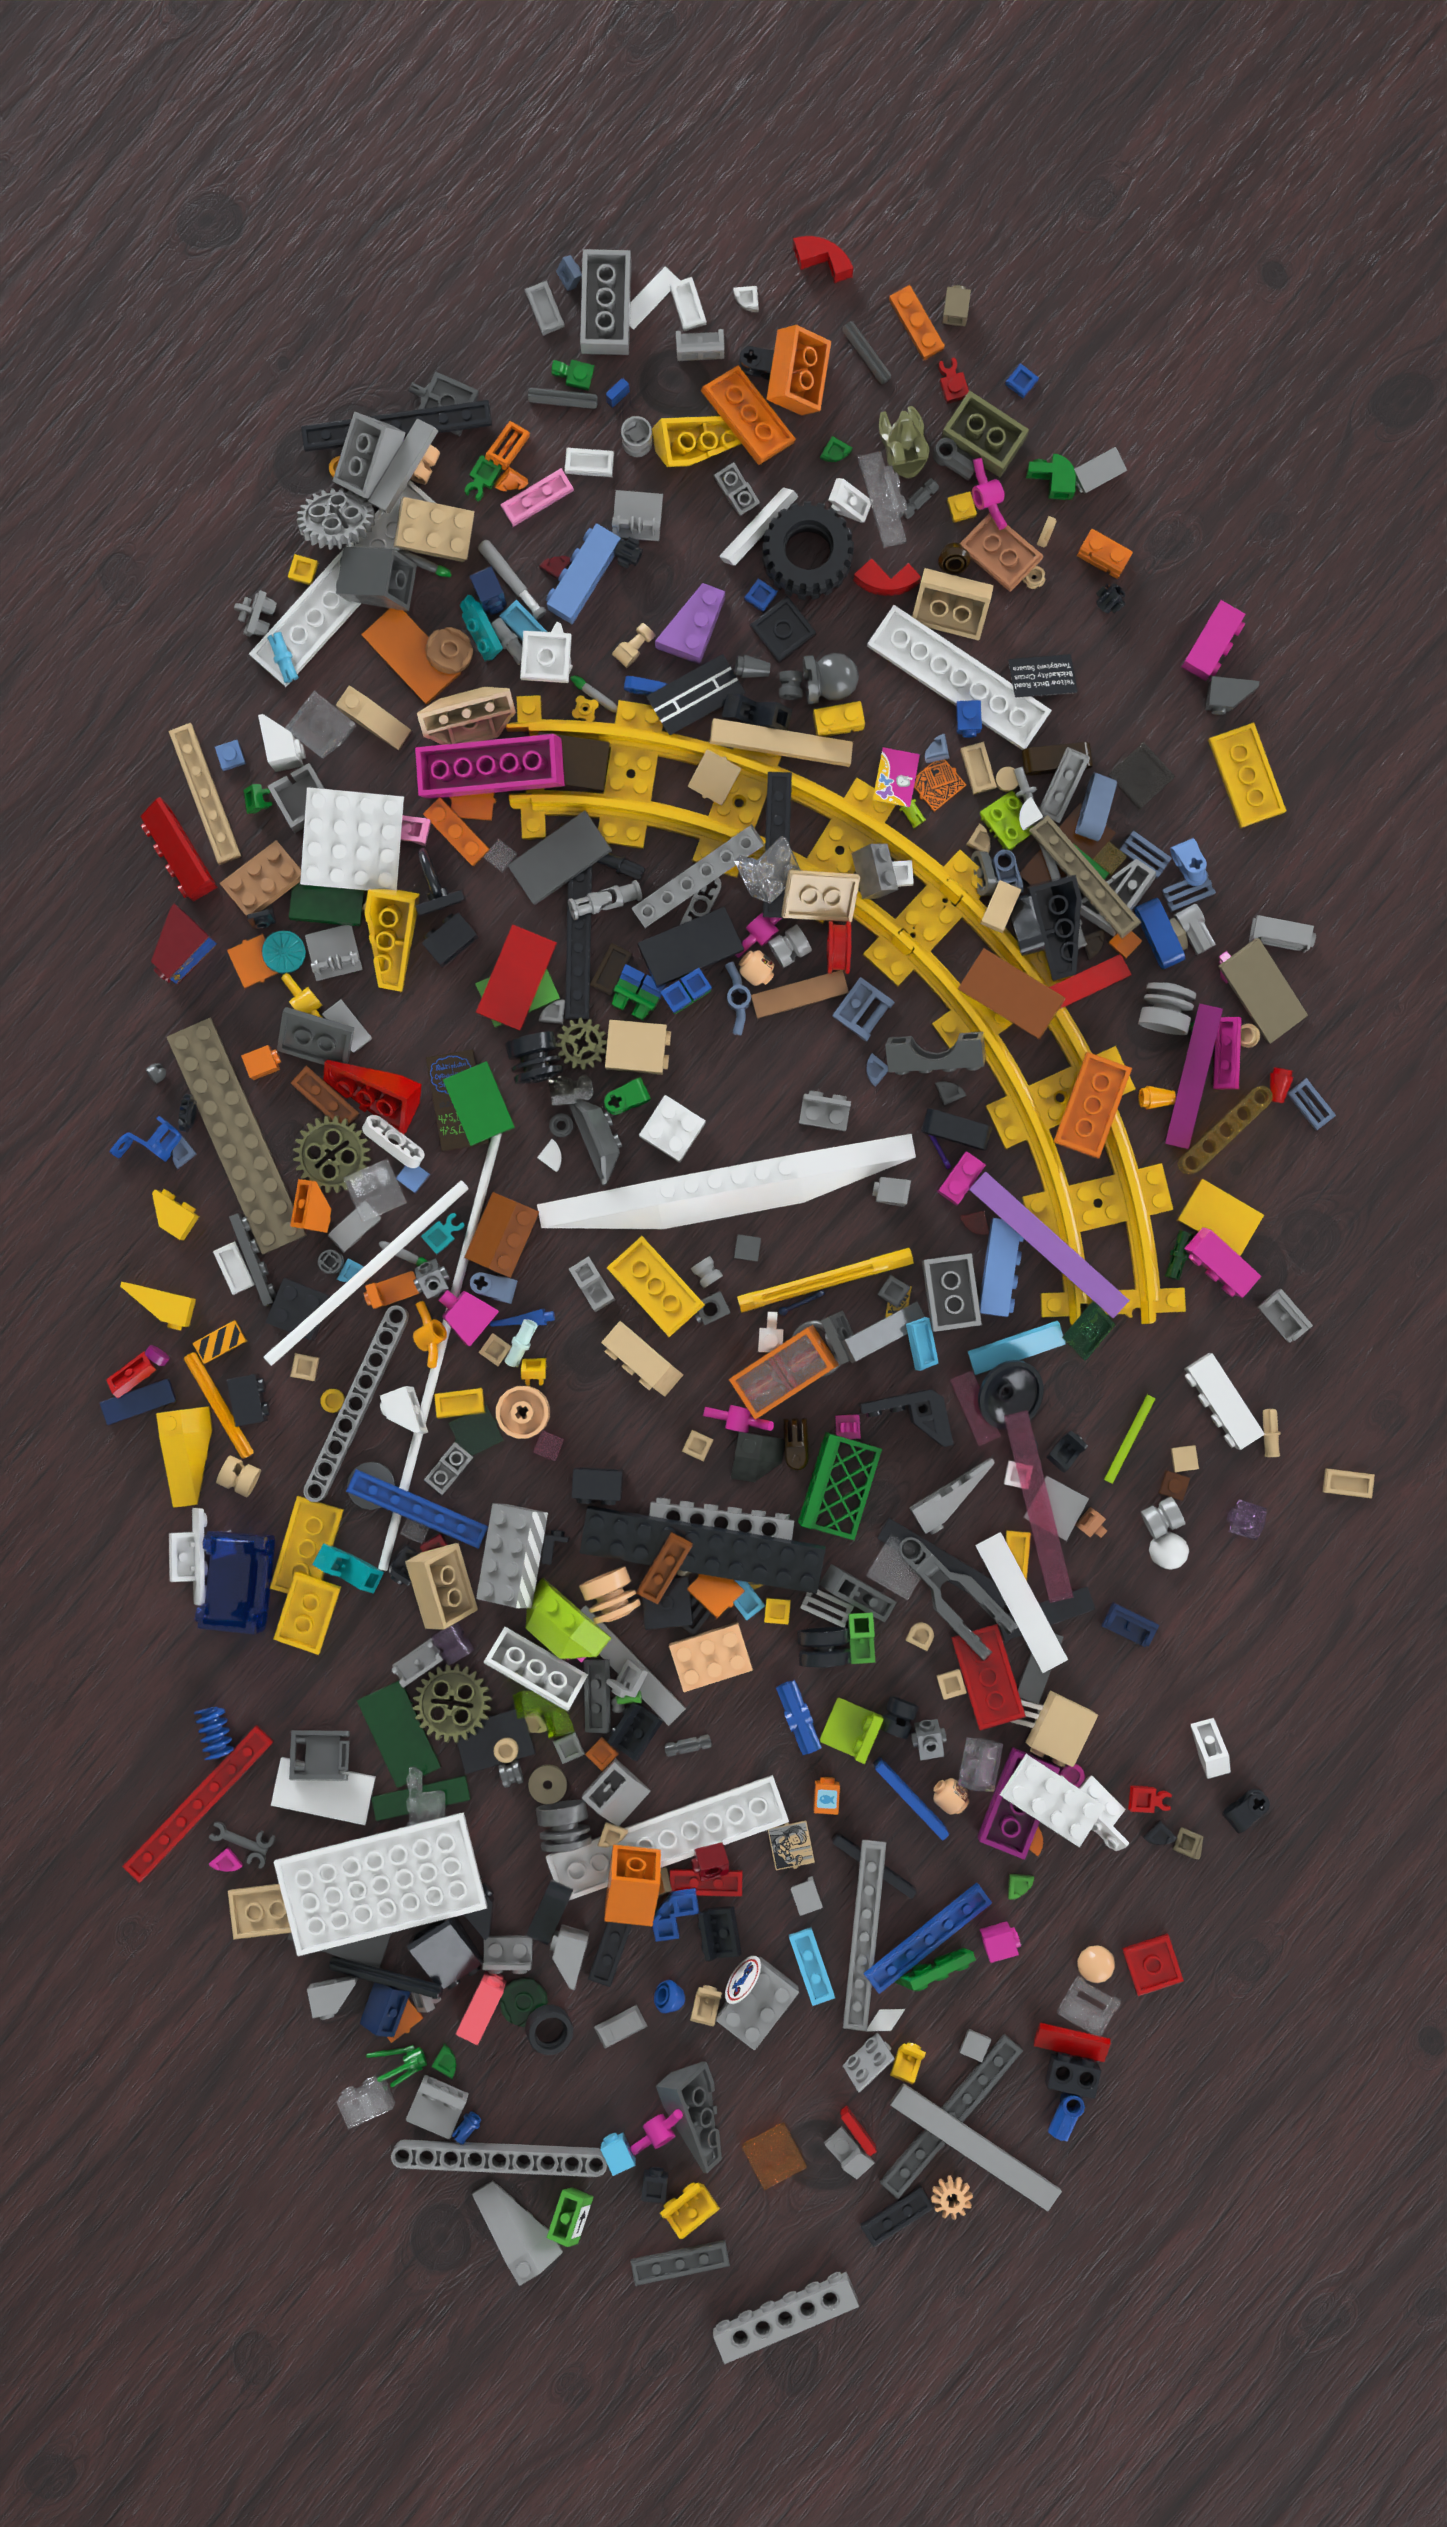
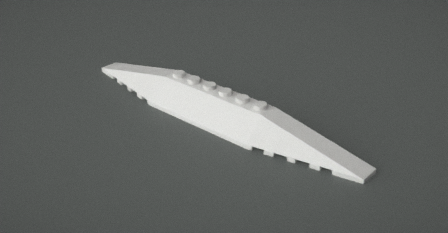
[537,1134,916,1229]

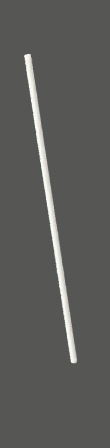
[378,1133,502,1571]

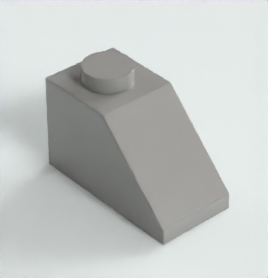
[872,1177,911,1207]
[307,1976,359,2020]

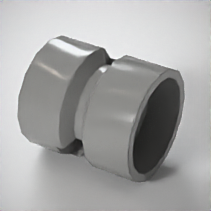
[621,416,652,457]
[768,924,812,968]
[1141,1497,1185,1539]

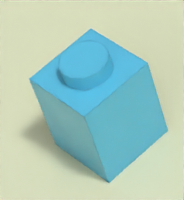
[601,2132,636,2176]

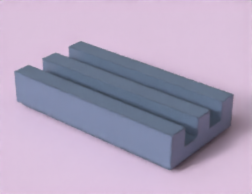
[1119,831,1172,878]
[1162,871,1216,912]
[1287,1078,1336,1131]

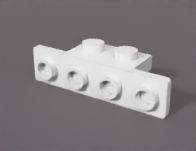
[169,1508,208,1606]
[1060,1775,1129,1851]

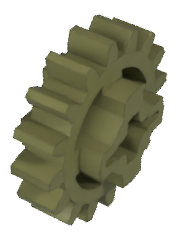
[556,1018,607,1071]

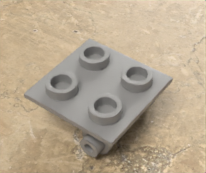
[612,490,663,541]
[305,925,363,981]
[842,2032,895,2092]

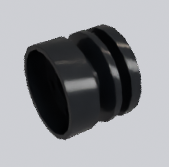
[505,1031,563,1084]

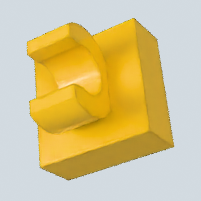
[521,1358,546,1386]

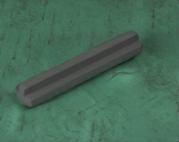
[842,321,891,384]
[528,388,598,409]

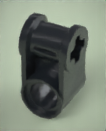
[738,346,774,380]
[1222,1789,1270,1833]

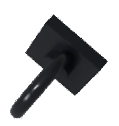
[416,848,466,916]

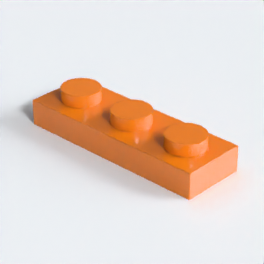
[889,285,945,361]
[423,797,490,866]

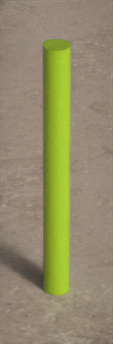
[1104,1395,1155,1484]

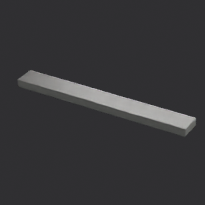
[843,1840,886,2031]
[889,2083,1062,2211]

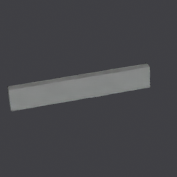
[581,1605,686,1726]

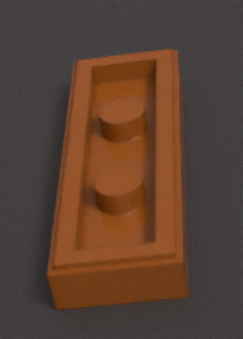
[291,1066,360,1126]
[636,1532,692,1604]

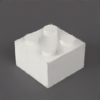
[639,1095,706,1163]

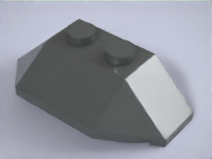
[566,1095,623,1186]

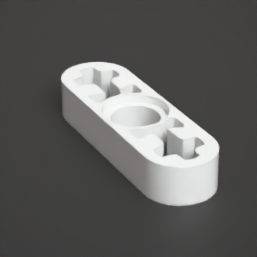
[362,1115,425,1168]

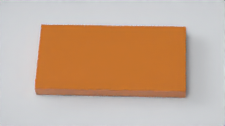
[701,365,796,465]
[361,608,461,706]
[1053,1052,1132,1159]

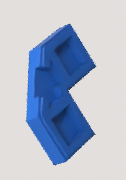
[653,1888,699,1942]

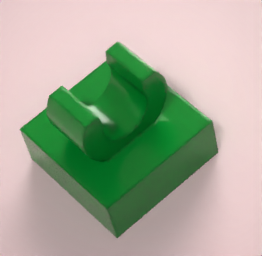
[244,784,272,814]

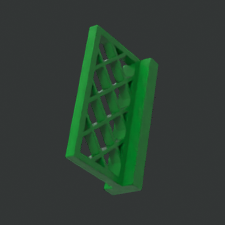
[798,1431,882,1540]

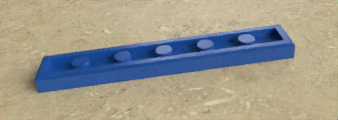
[346,1469,488,1549]
[863,1883,992,1994]

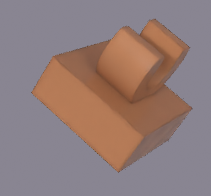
[1075,1507,1107,1538]

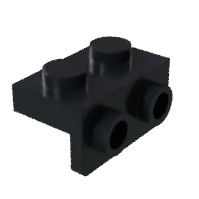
[607,1702,663,1761]
[698,1906,742,1962]

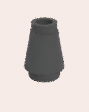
[735,654,770,678]

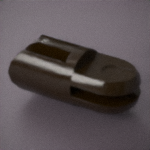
[783,1418,809,1471]

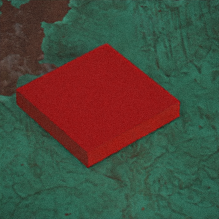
[1122,1934,1184,1996]

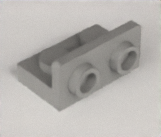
[799,1091,851,1132]
[483,1936,533,1974]

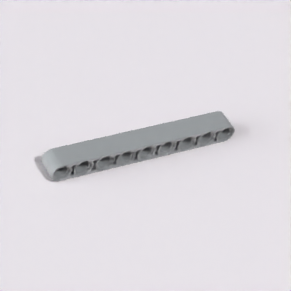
[303,1305,409,1502]
[391,2139,607,2177]

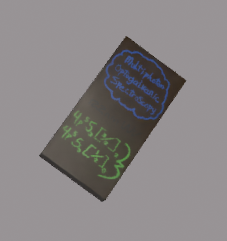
[426,1049,490,1152]

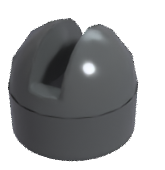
[145,1063,166,1084]

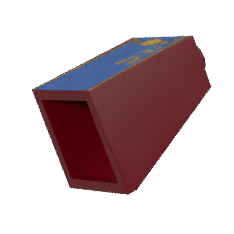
[151,904,217,985]

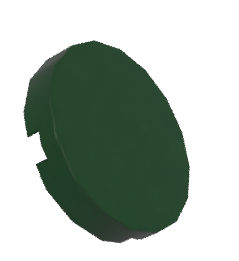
[499,1977,548,2027]

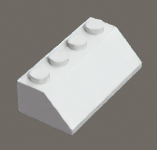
[483,1627,588,1711]

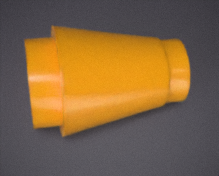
[1138,1086,1176,1110]

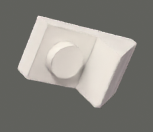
[828,478,872,523]

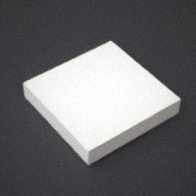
[520,631,572,683]

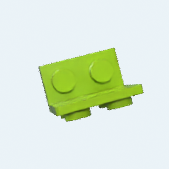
[820,1697,883,1764]

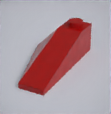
[323,1060,422,1135]

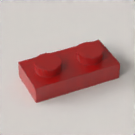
[106,1351,156,1399]

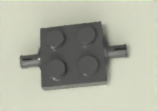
[409,371,479,436]

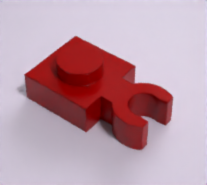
[939,357,969,404]
[1128,1786,1172,1813]

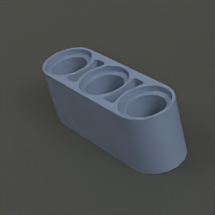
[1075,772,1117,841]

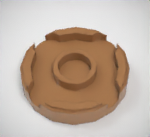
[425,627,473,674]

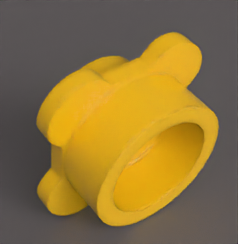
[572,696,599,722]

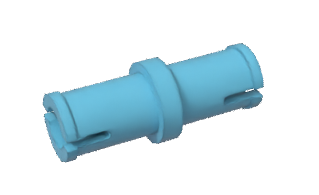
[267,632,299,683]

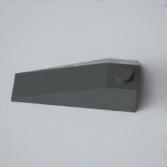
[656,2061,722,2173]

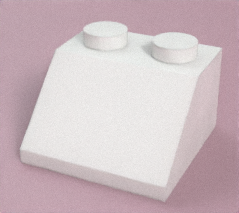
[258,714,306,772]

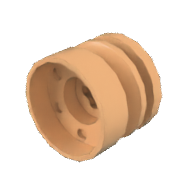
[579,1566,641,1624]

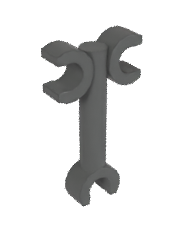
[209,1821,275,1869]

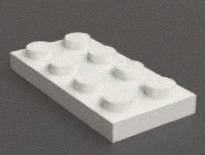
[1000,1754,1106,1847]

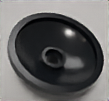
[978,1360,1044,1430]

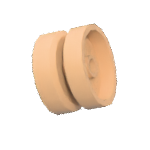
[496,1386,550,1438]

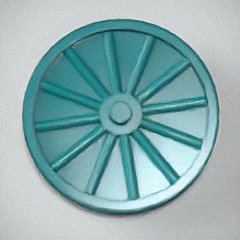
[262,931,305,974]

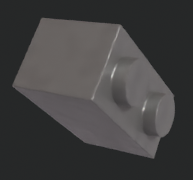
[851,844,898,899]

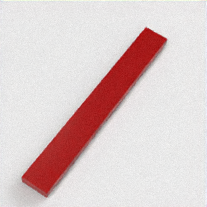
[122,1725,274,1883]

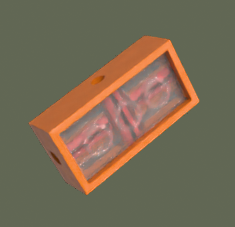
[729,1325,839,1419]

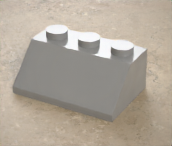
[333,412,406,499]

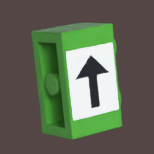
[547,2187,594,2247]

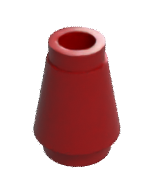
[1270,1067,1294,1103]

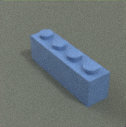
[546,523,621,624]
[979,1218,1024,1317]

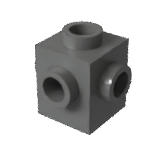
[413,1258,450,1299]
[911,1719,947,1760]

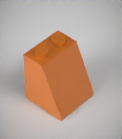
[604,1845,661,1926]

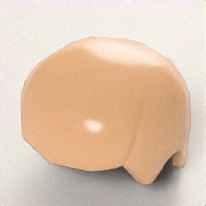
[1078,1945,1115,1983]

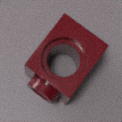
[691,1842,729,1881]

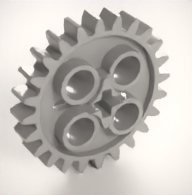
[297,488,375,550]

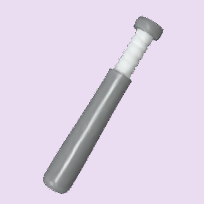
[478,540,547,620]

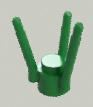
[366,2044,427,2087]

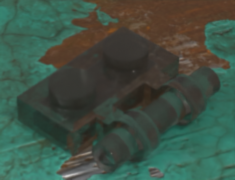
[548,1075,594,1105]

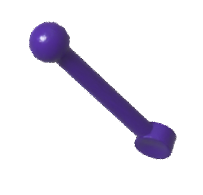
[929,1135,951,1169]

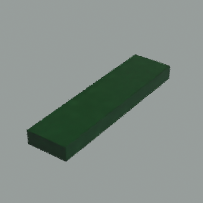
[371,1775,471,1821]

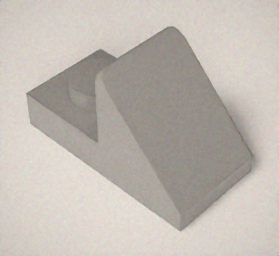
[824,2126,875,2179]

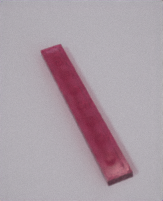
[1004,1410,1073,1603]

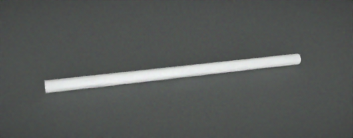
[264,1181,469,1366]

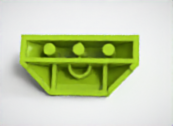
[526,1578,611,1659]

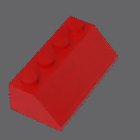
[140,797,218,902]

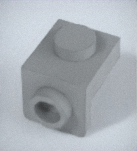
[606,1659,648,1698]

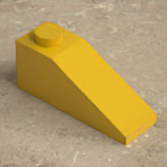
[120,1282,196,1330]

